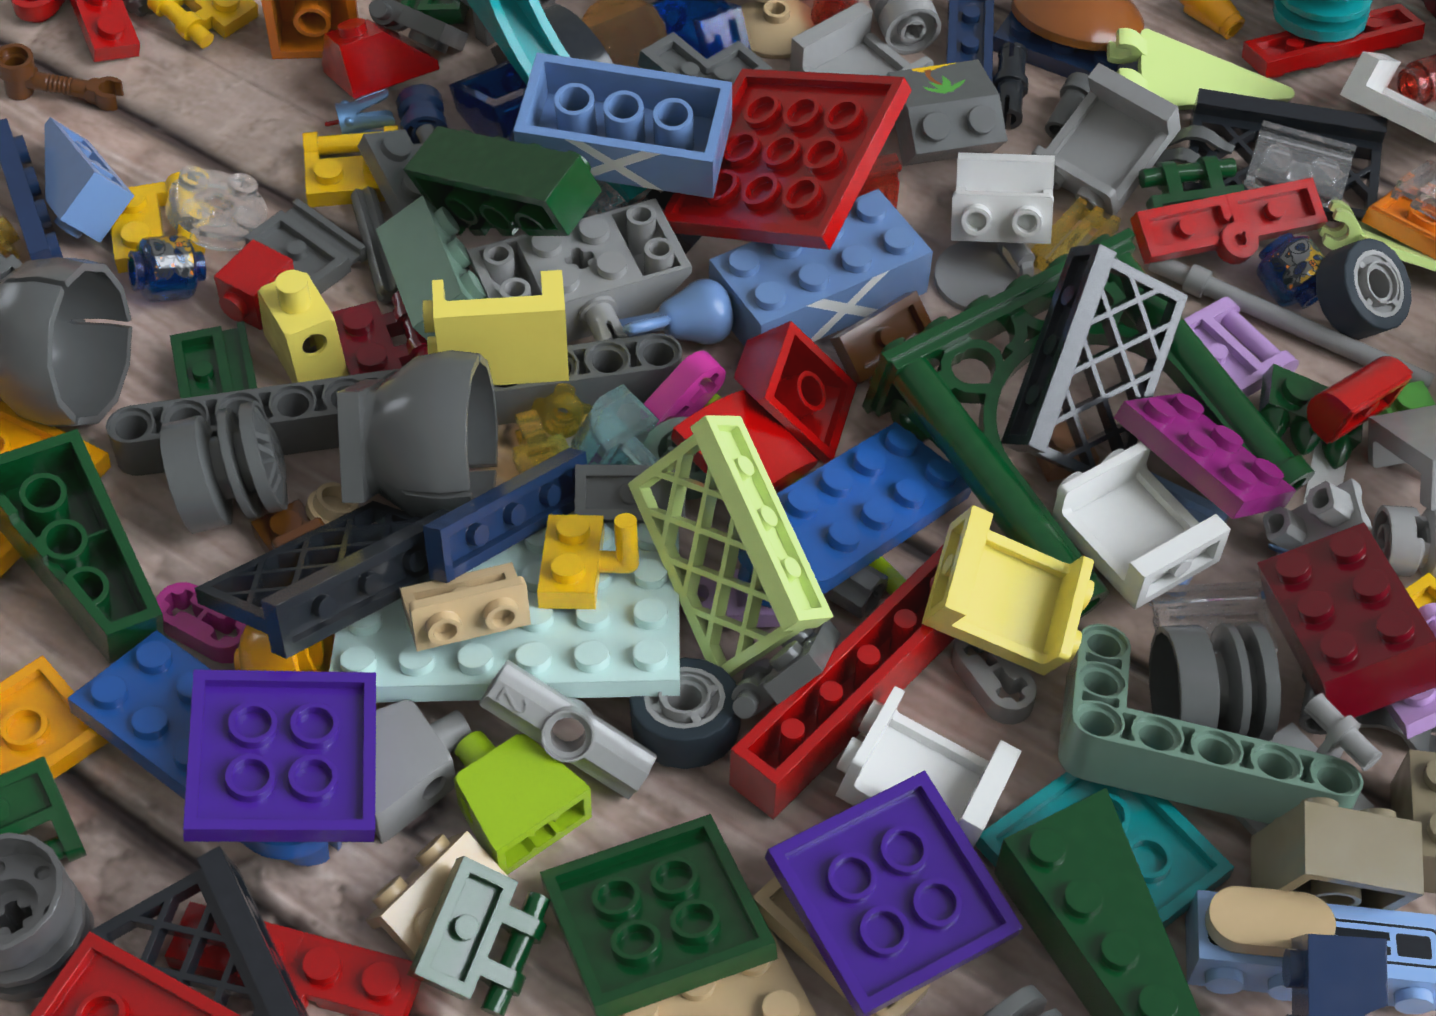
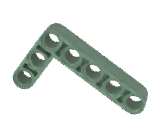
[1058,624,1364,824]

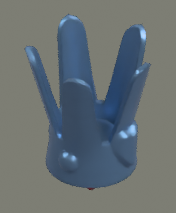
[325,88,395,134]

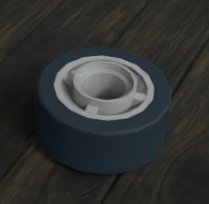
[1316,238,1412,340]
[629,657,741,769]

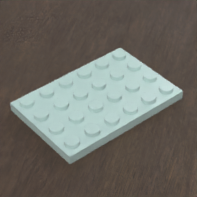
[329,522,680,703]

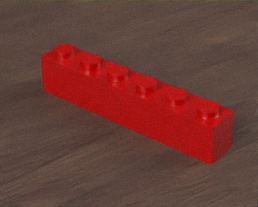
[729,544,955,820]

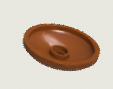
[1011,0,1144,51]

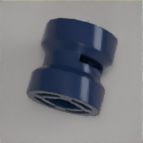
[396,84,448,144]

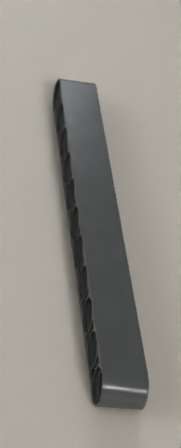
[106,333,682,476]

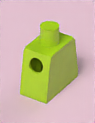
[454,731,592,875]

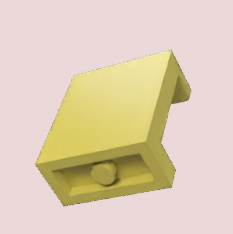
[423,270,569,386]
[922,505,1094,676]

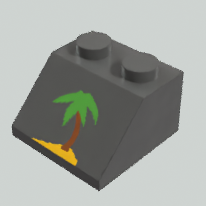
[886,59,1008,166]

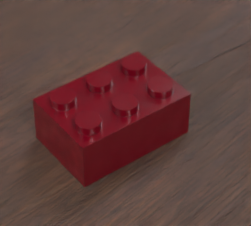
[1257,522,1436,718]

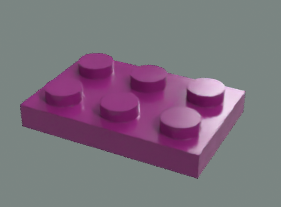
[1114,393,1297,519]

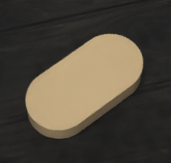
[1205,886,1336,957]

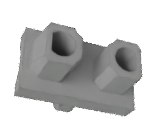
[1263,478,1372,555]

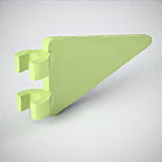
[1107,28,1295,110]
[1318,200,1436,272]

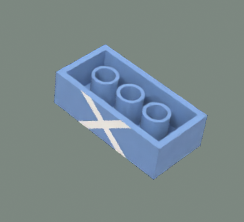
[513,52,732,198]
[709,189,933,346]

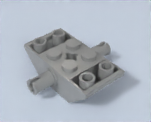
[467,198,692,343]

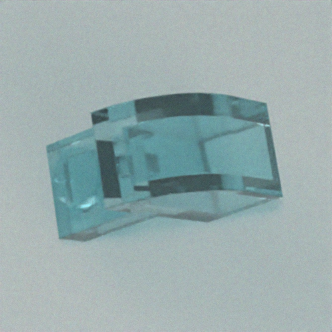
[570,384,659,465]

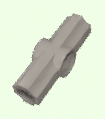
[479,660,657,800]

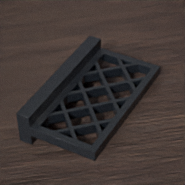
[1183,88,1388,223]
[1001,244,1188,473]
[194,501,450,659]
[90,846,309,1016]

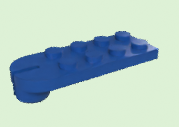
[738,422,972,608]
[67,630,342,867]

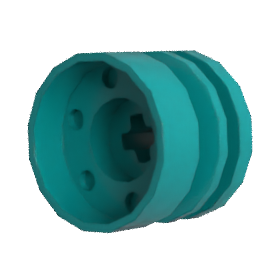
[1272,0,1373,42]

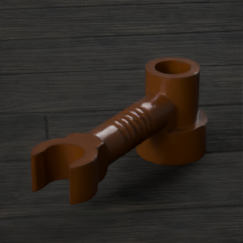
[0,43,124,111]

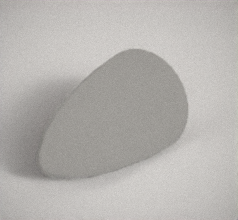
[934,229,1095,311]

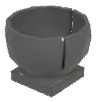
[0,257,132,427]
[337,350,498,518]

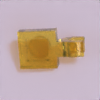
[512,409,569,474]

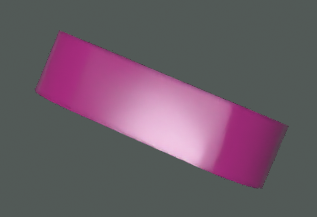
[638,350,726,433]
[156,582,246,664]

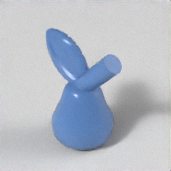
[619,278,733,345]

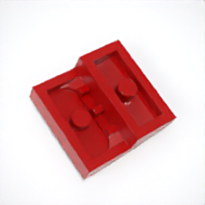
[670,390,818,493]

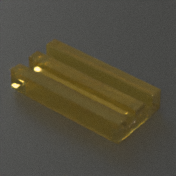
[1031,197,1121,271]

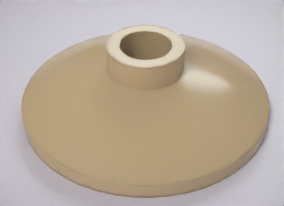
[731,0,820,59]

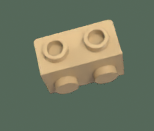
[400,562,531,652]
[365,831,508,961]

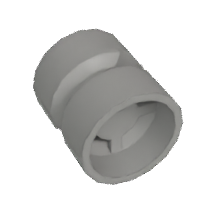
[868,0,942,55]
[1372,505,1436,578]

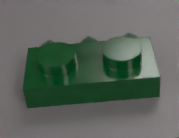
[1259,364,1363,469]

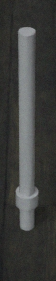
[1148,259,1435,389]

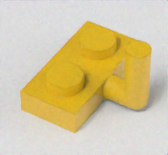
[537,513,639,609]

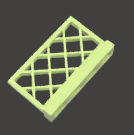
[628,415,834,677]

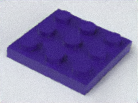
[183,669,376,842]
[765,770,1023,1016]

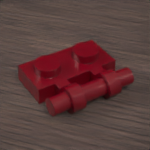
[331,291,428,375]

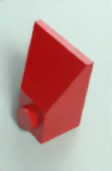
[322,18,440,99]
[733,321,857,464]

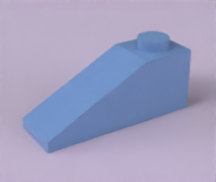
[44,117,134,243]

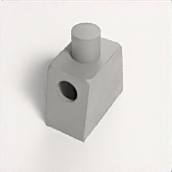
[375,700,472,844]

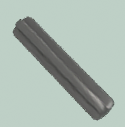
[351,186,399,304]

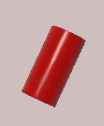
[1307,356,1413,444]

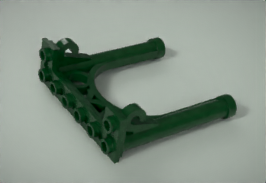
[862,228,1315,618]

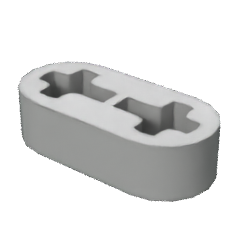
[951,638,1037,725]

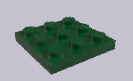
[540,814,778,1016]

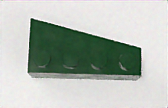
[403,126,602,236]
[0,429,164,663]
[994,788,1201,1016]

